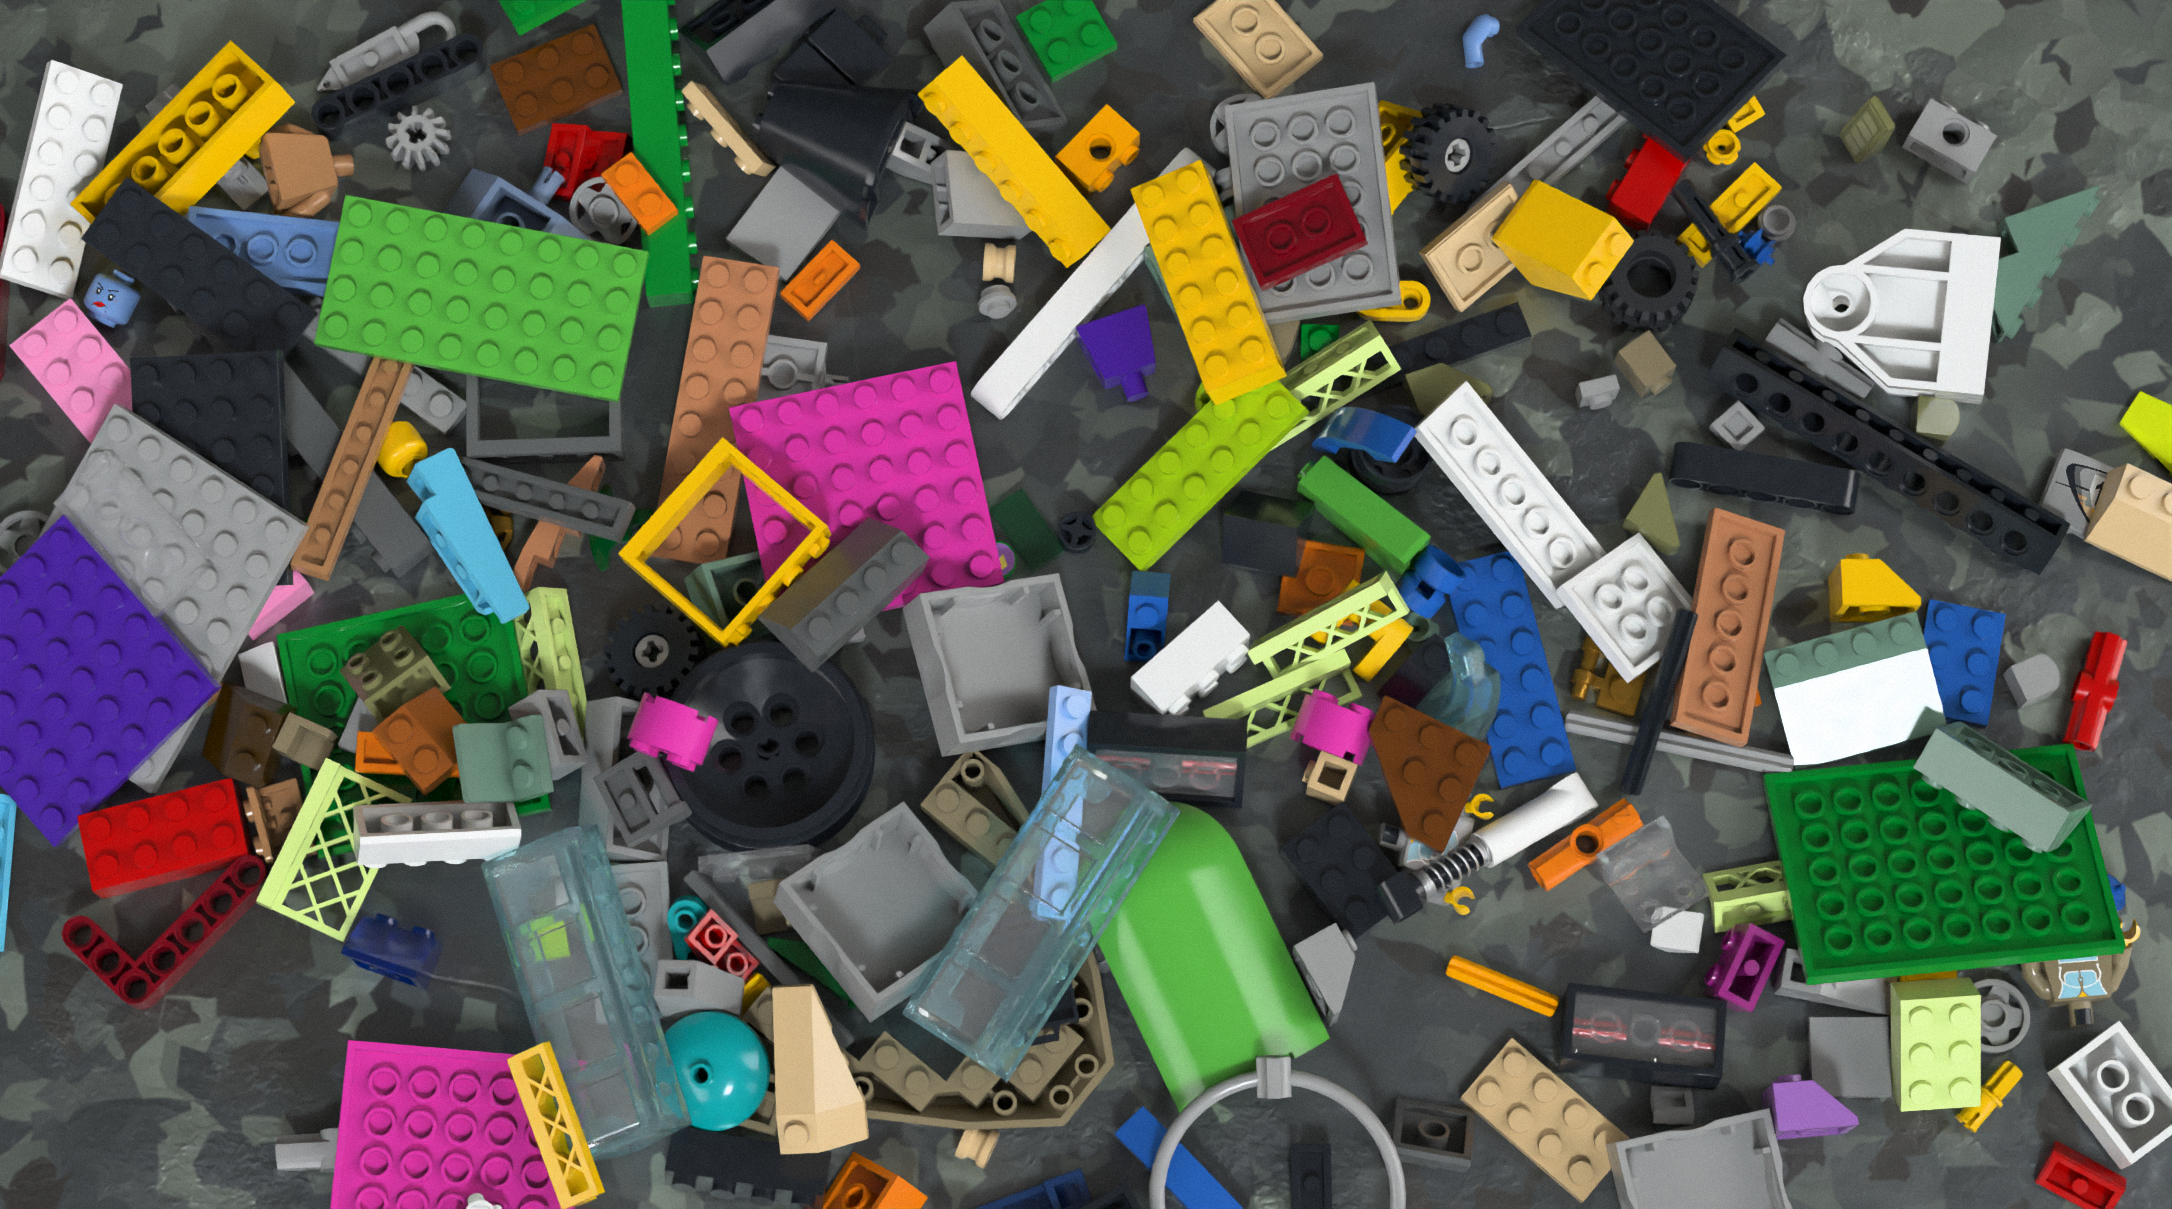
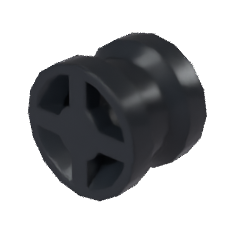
[1058,511,1096,556]

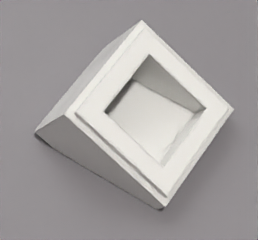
[1650,908,1704,953]

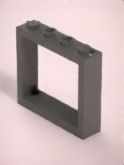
[466,374,625,465]

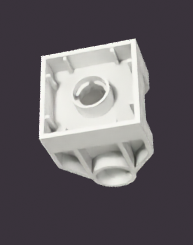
[1803,229,2001,404]

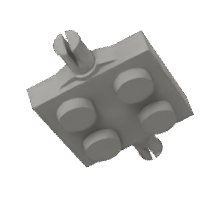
[757,335,849,402]

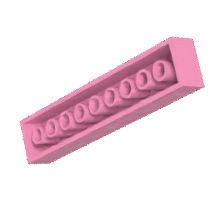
[9,298,315,641]

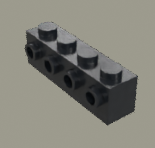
[665,1126,832,1209]

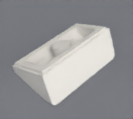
[238,641,290,705]

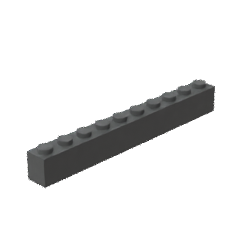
[165,299,435,578]

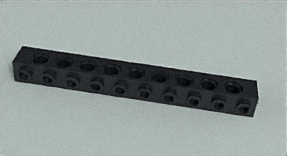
[1705,328,2071,576]

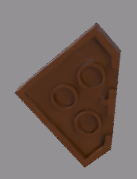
[1367,695,1492,854]

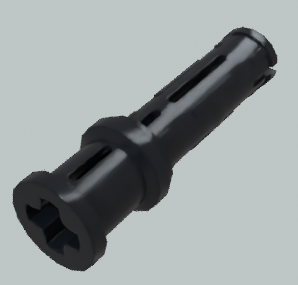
[1670,179,1760,286]

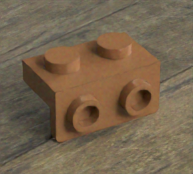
[243,778,318,867]

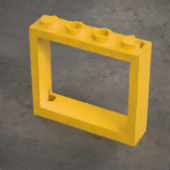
[618,437,832,648]

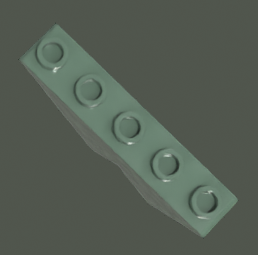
[1991,185,2101,343]

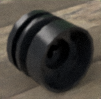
[1347,404,1434,499]

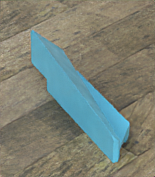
[407,448,529,624]

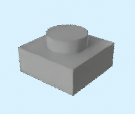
[1575,374,1620,409]
[1709,400,1765,451]
[1650,1086,1695,1126]

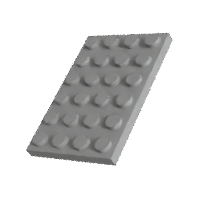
[1224,82,1402,325]

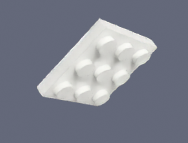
[1555,532,1693,684]

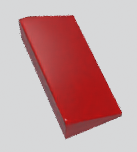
[2035,1141,2127,1209]

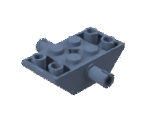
[442,166,591,241]

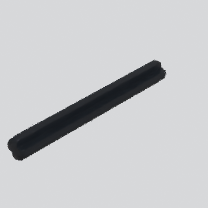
[1620,608,1698,796]

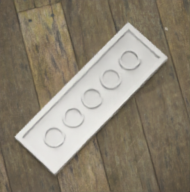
[0,60,123,300]
[1414,381,1607,609]

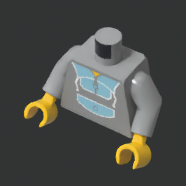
[1376,794,1494,915]

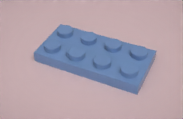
[188,206,340,297]

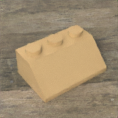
[2083,463,2172,582]

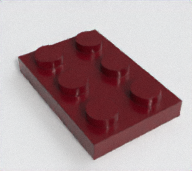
[1231,173,1368,292]

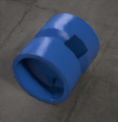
[1395,545,1466,619]

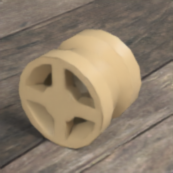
[983,243,1016,283]
[955,1129,1000,1169]

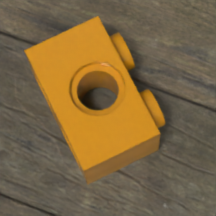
[1055,104,1140,198]

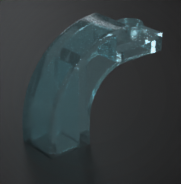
[1432,632,1501,741]

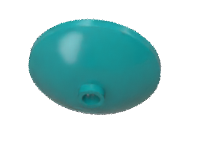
[653,1011,770,1131]

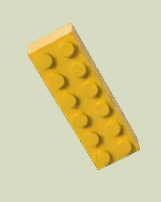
[70,40,295,224]
[1130,159,1287,405]

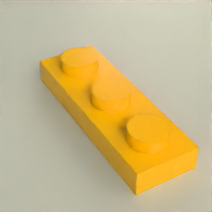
[1675,162,1782,268]

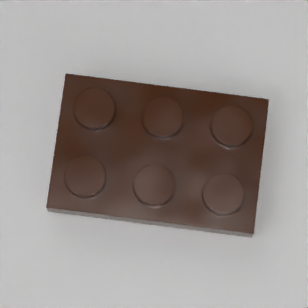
[490,24,624,136]

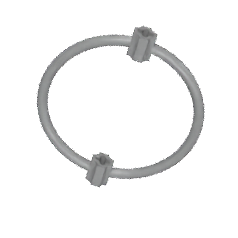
[1149,1055,1406,1209]

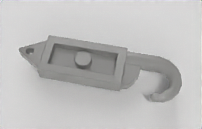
[317,11,456,93]

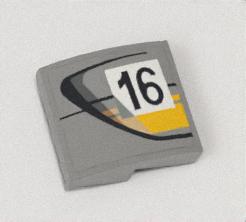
[2038,448,2114,550]

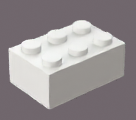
[1130,600,1250,716]
[2047,1021,2172,1169]

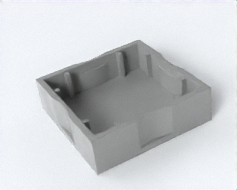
[902,573,1097,757]
[774,801,1001,1023]
[1606,1108,1793,1209]

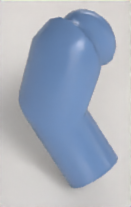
[1462,14,1500,68]

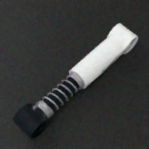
[1373,772,1599,925]

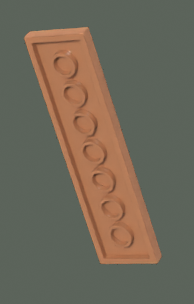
[650,256,780,565]

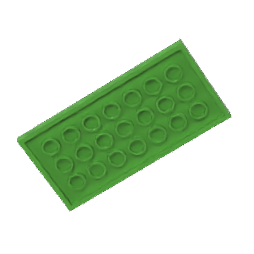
[314,195,649,403]

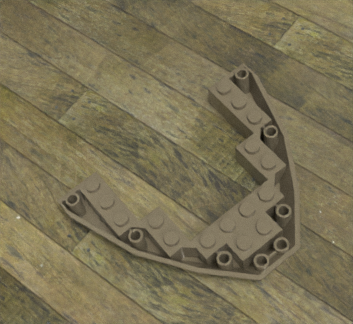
[740,751,1115,1130]

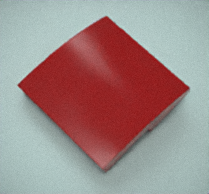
[543,123,633,205]

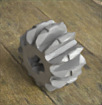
[386,106,451,172]

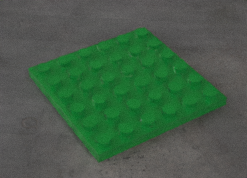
[276,594,552,862]

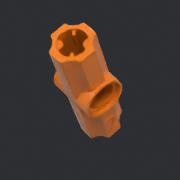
[1527,798,1644,892]

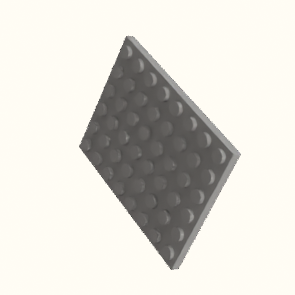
[36,403,310,793]

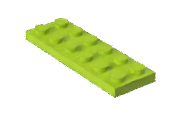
[1091,380,1309,572]

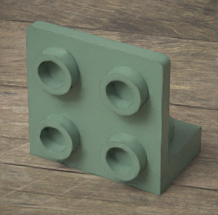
[452,715,554,803]

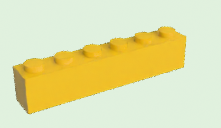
[917,55,1111,268]

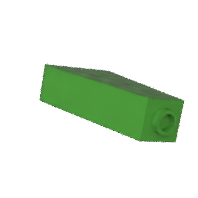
[1297,455,1431,581]

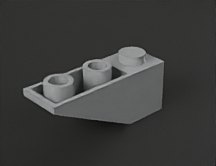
[1774,948,1898,1016]

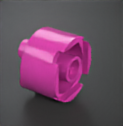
[1289,689,1376,766]
[627,692,719,772]

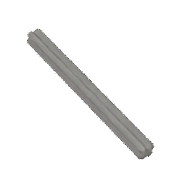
[1564,709,1794,774]

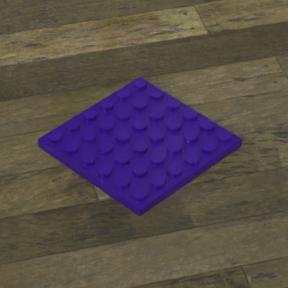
[0,514,221,847]

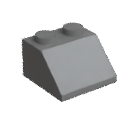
[1291,922,1357,1026]

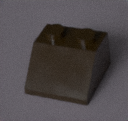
[201,681,297,788]

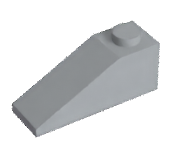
[886,122,965,185]

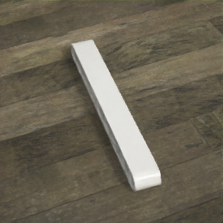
[970,147,1217,420]

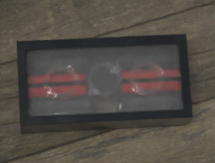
[1085,710,1248,809]
[1557,983,1727,1090]

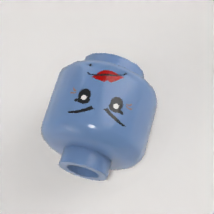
[83,269,141,328]

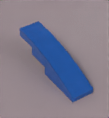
[1114,1106,1243,1209]

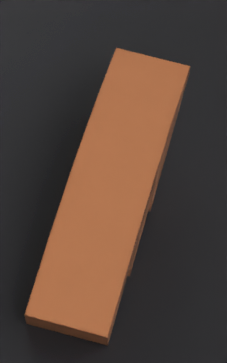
[513,455,606,593]

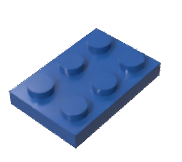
[1922,599,2006,729]

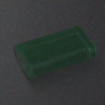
[990,488,1065,574]

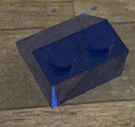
[341,913,443,991]

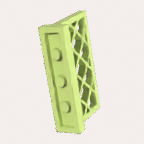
[256,758,412,942]

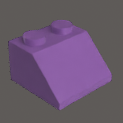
[1761,1074,1859,1140]

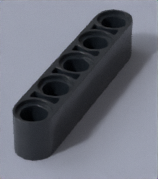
[311,33,488,142]
[1669,442,1860,515]

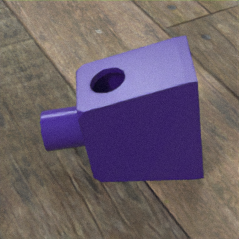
[1076,304,1156,402]

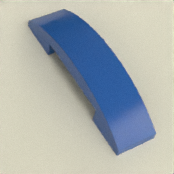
[1311,407,1417,463]

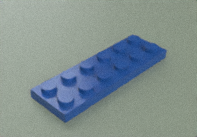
[1447,551,1576,791]

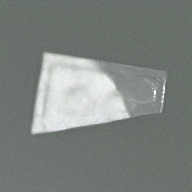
[698,844,828,883]

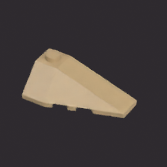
[772,984,869,1155]

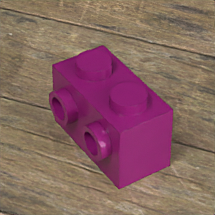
[1703,923,1785,1012]

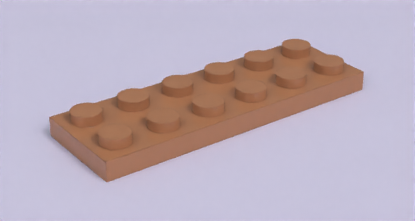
[1670,507,1785,748]

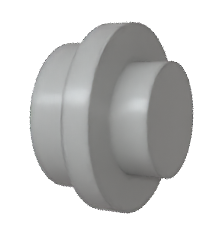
[1757,205,1796,243]
[978,285,1017,319]

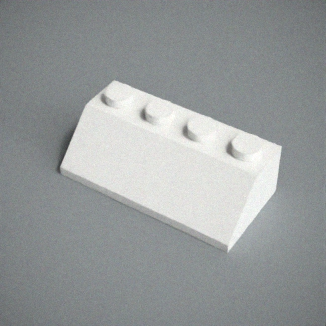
[353,800,521,868]

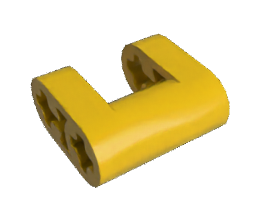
[1310,579,1414,683]

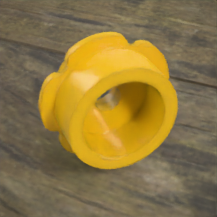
[1703,129,1741,165]

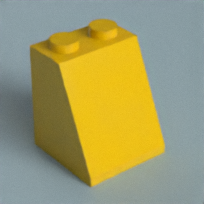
[1491,179,1634,301]

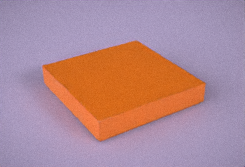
[1276,540,1365,626]

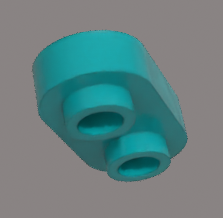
[667,895,708,961]

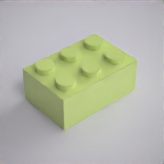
[1891,977,1981,1112]

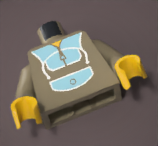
[2021,917,2140,1028]

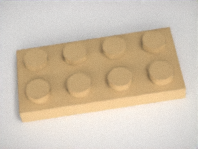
[1460,1038,1630,1204]

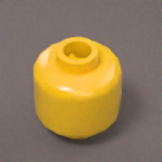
[377,421,428,478]

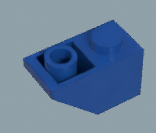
[1124,570,1171,662]

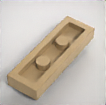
[681,81,776,177]

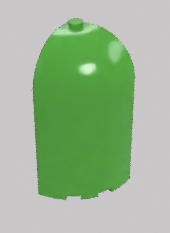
[1078,802,1330,1113]

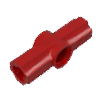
[2062,631,2128,752]

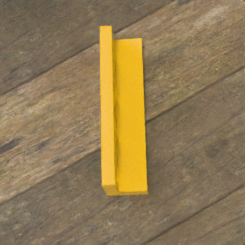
[507,1041,605,1209]

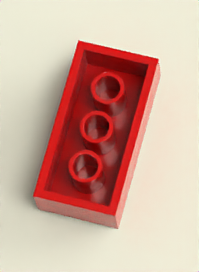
[77,778,255,899]

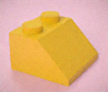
[1828,553,1921,623]

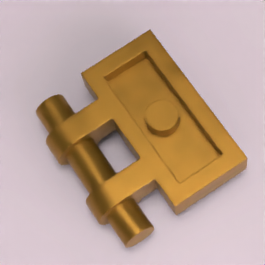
[1570,636,1648,719]

